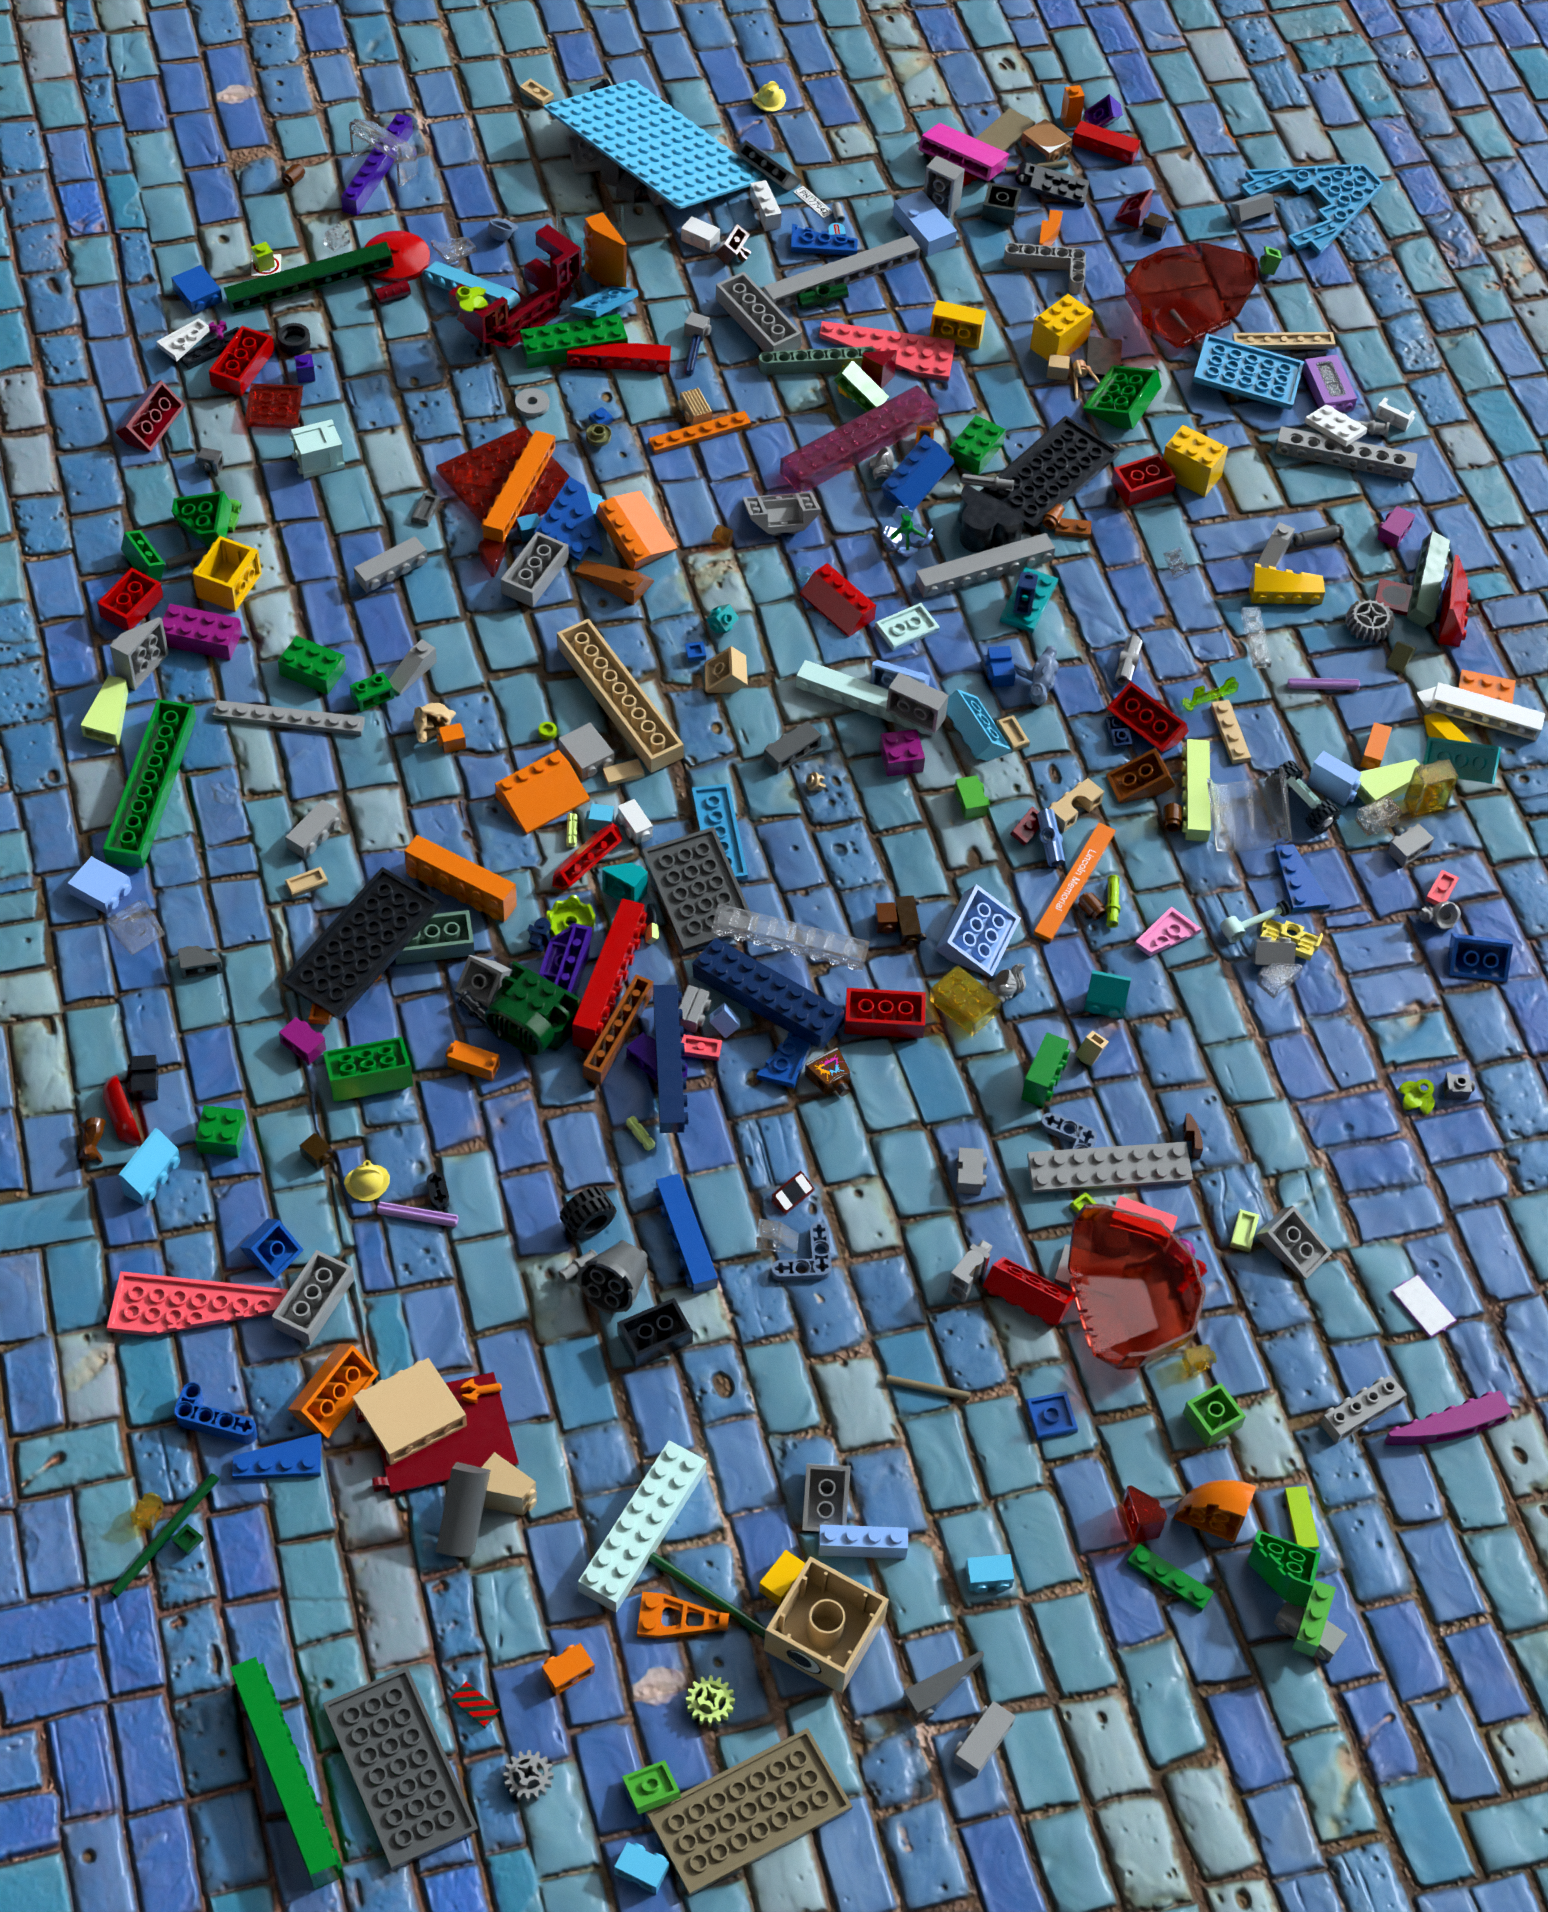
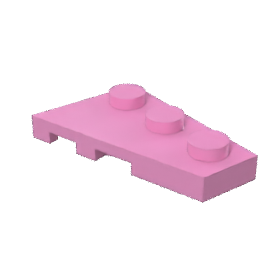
[1135,907,1202,956]

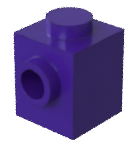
[294,354,315,383]

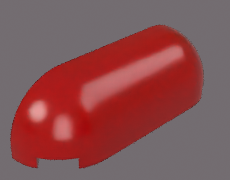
[102,1075,142,1146]

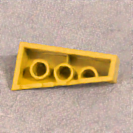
[1249,563,1325,604]

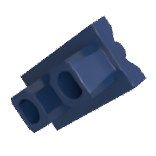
[527,918,552,953]

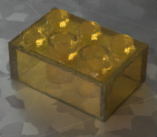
[1403,759,1459,818]
[929,965,1002,1036]

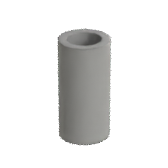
[831,202,845,223]

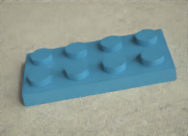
[569,285,638,319]

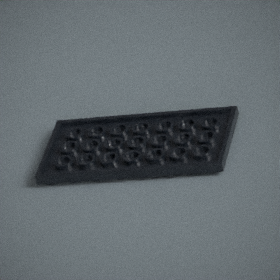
[980,416,1120,532]
[280,867,442,1020]

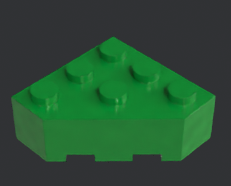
[171,491,232,548]
[1247,1530,1321,1608]

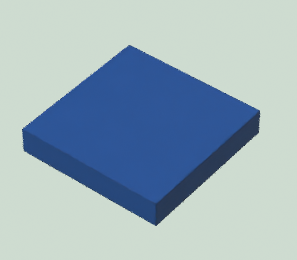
[1025,1391,1078,1441]

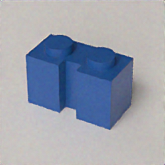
[984,646,1016,687]

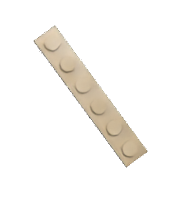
[1232,332,1335,350]

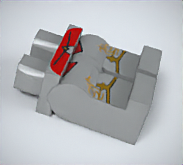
[947,1240,992,1303]

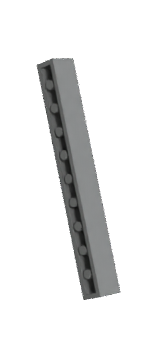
[764,235,920,309]

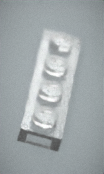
[1241,607,1272,668]

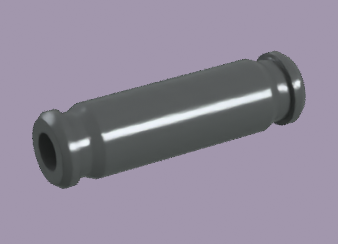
[1292,523,1344,547]

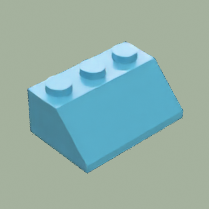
[119,1128,180,1206]

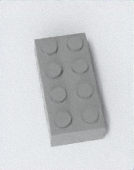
[501,532,569,607]
[272,1250,354,1346]

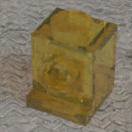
[1182,1344,1217,1377]
[130,1492,164,1530]

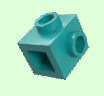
[706,604,739,633]

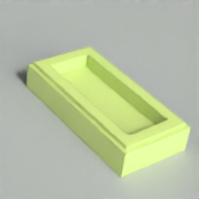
[1230,1209,1259,1252]

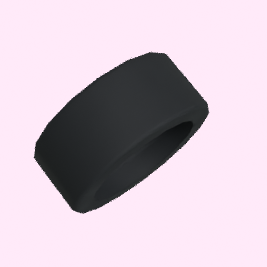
[277,323,311,355]

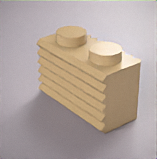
[678,387,712,425]

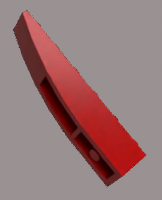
[567,343,671,373]

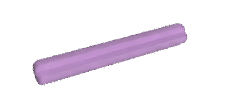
[1287,678,1360,690]
[377,1202,458,1227]

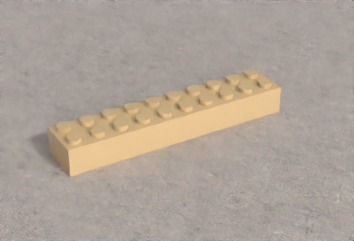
[557,619,684,773]

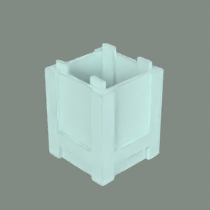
[289,419,345,479]

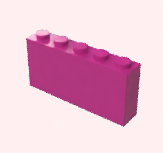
[918,122,1009,181]

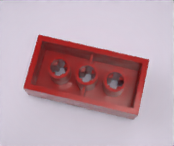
[209,326,274,396]
[844,988,926,1038]

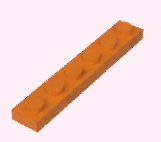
[648,411,751,455]

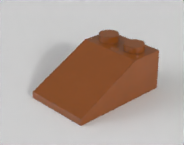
[1106,748,1175,804]

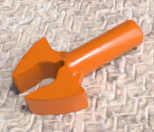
[460,1379,502,1403]

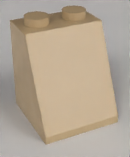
[481,1452,537,1516]

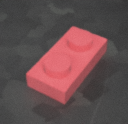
[1425,870,1459,905]
[681,1034,722,1061]

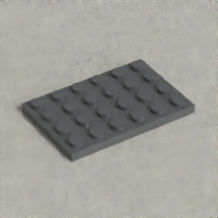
[642,827,756,952]

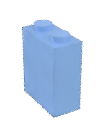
[1307,751,1362,807]
[67,856,132,915]

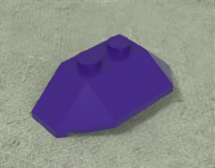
[539,923,592,994]

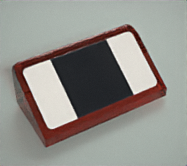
[771,1171,815,1215]

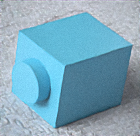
[585,803,614,831]

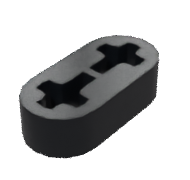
[426,1172,450,1211]

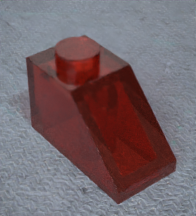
[478,538,507,577]

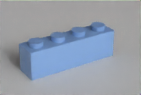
[818,1525,908,1559]

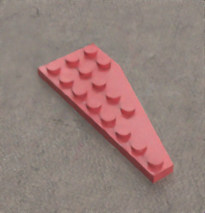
[819,321,956,381]
[107,1271,288,1336]

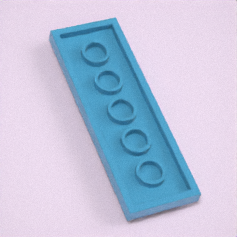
[692,783,748,881]

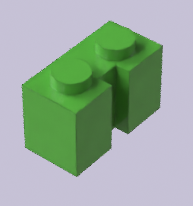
[954,775,990,820]

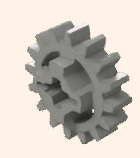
[503,1750,554,1802]

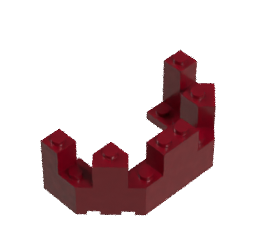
[449,224,582,349]

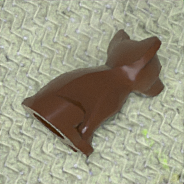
[79,1117,106,1163]

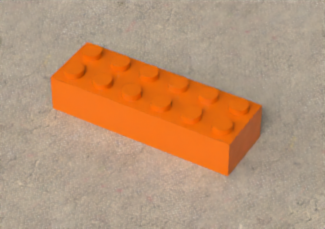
[404,835,517,922]

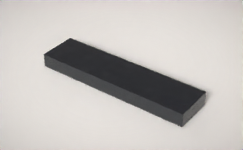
[180,327,239,370]

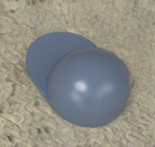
[488,218,518,241]

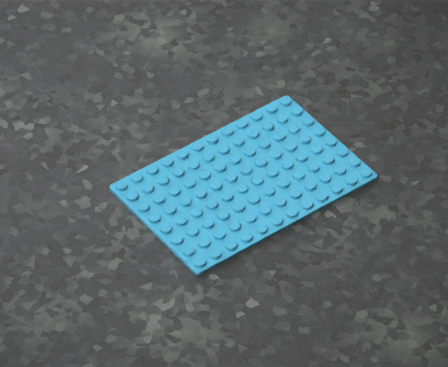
[544,80,767,209]

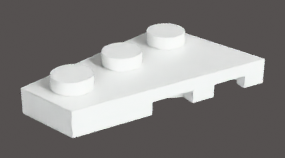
[156,318,210,362]

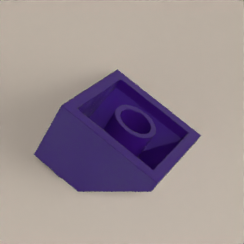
[1084,94,1123,128]

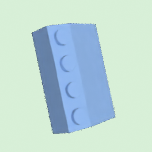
[935,884,1021,977]

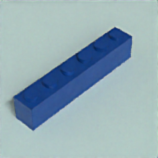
[653,1173,718,1294]

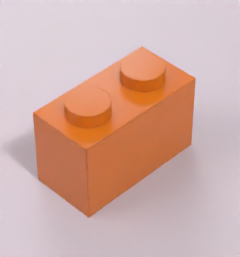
[542,1643,595,1696]

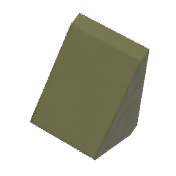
[1386,641,1417,674]

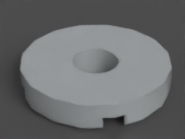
[515,388,550,418]

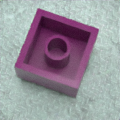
[879,729,925,777]

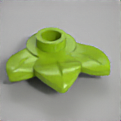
[456,286,488,312]
[1398,1079,1435,1115]

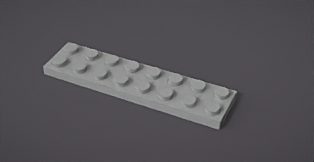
[1027,1142,1193,1193]

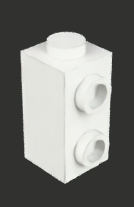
[616,799,653,844]

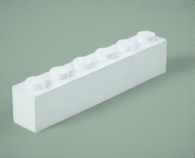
[1430,682,1545,741]

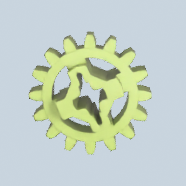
[686,1675,735,1727]

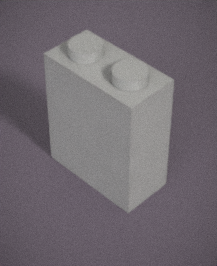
[558,723,614,780]

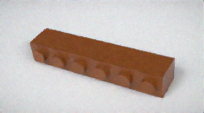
[583,974,654,1085]

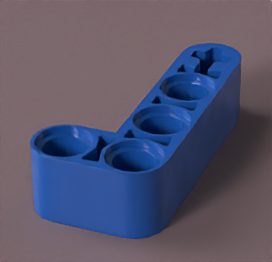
[174,1382,258,1444]

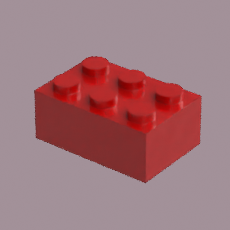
[1111,453,1176,507]
[97,568,163,631]

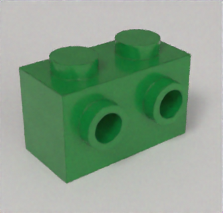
[349,672,394,712]

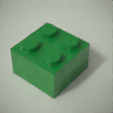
[195,1105,247,1157]

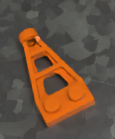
[637,1591,729,1639]

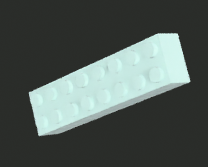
[578,1440,706,1612]

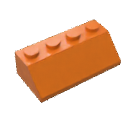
[288,1344,379,1439]

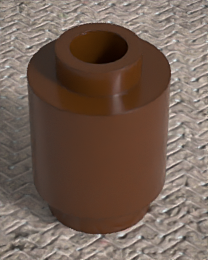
[281,163,305,187]
[1163,803,1182,832]
[1078,892,1106,921]

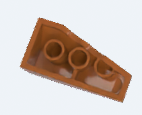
[574,560,654,605]

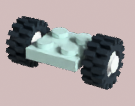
[1268,760,1341,835]

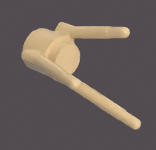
[1072,360,1100,400]

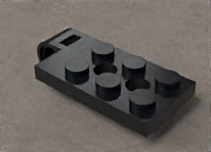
[1015,162,1090,207]

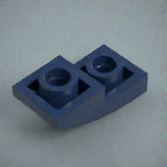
[1105,716,1132,747]

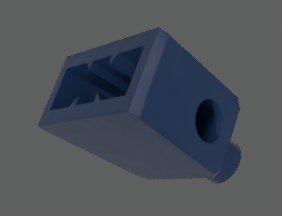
[1013,572,1038,616]

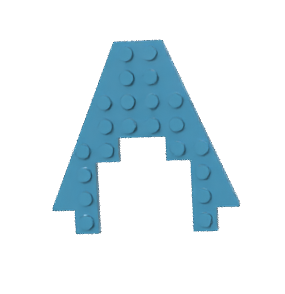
[1240,164,1384,255]

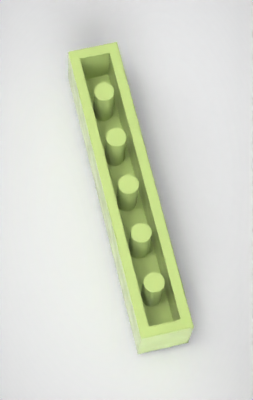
[1181,739,1211,842]

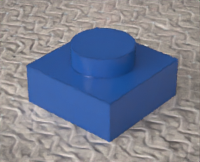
[589,407,613,425]
[685,641,706,662]

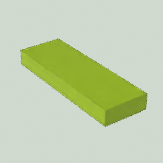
[1284,1486,1320,1550]

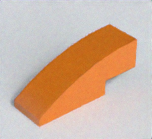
[1039,210,1063,246]

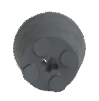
[577,1240,648,1315]

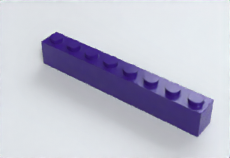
[341,113,413,216]

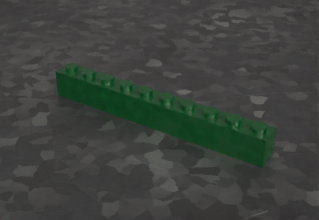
[224,242,394,313]

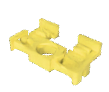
[1261,919,1323,961]

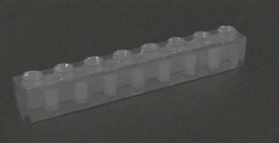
[711,903,870,970]

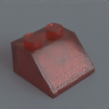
[1122,1485,1167,1543]

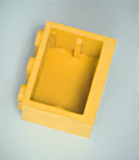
[1030,294,1093,361]
[1163,425,1228,497]
[192,536,262,612]

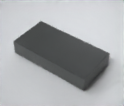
[411,493,441,526]

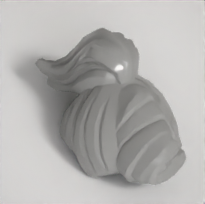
[869,446,895,480]
[1418,901,1461,930]
[988,963,1026,1006]

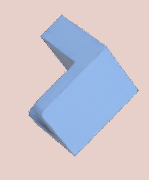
[710,1002,740,1038]

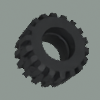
[559,1187,617,1240]

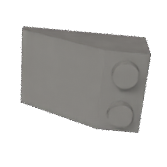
[1256,1206,1332,1280]
[802,1463,851,1532]

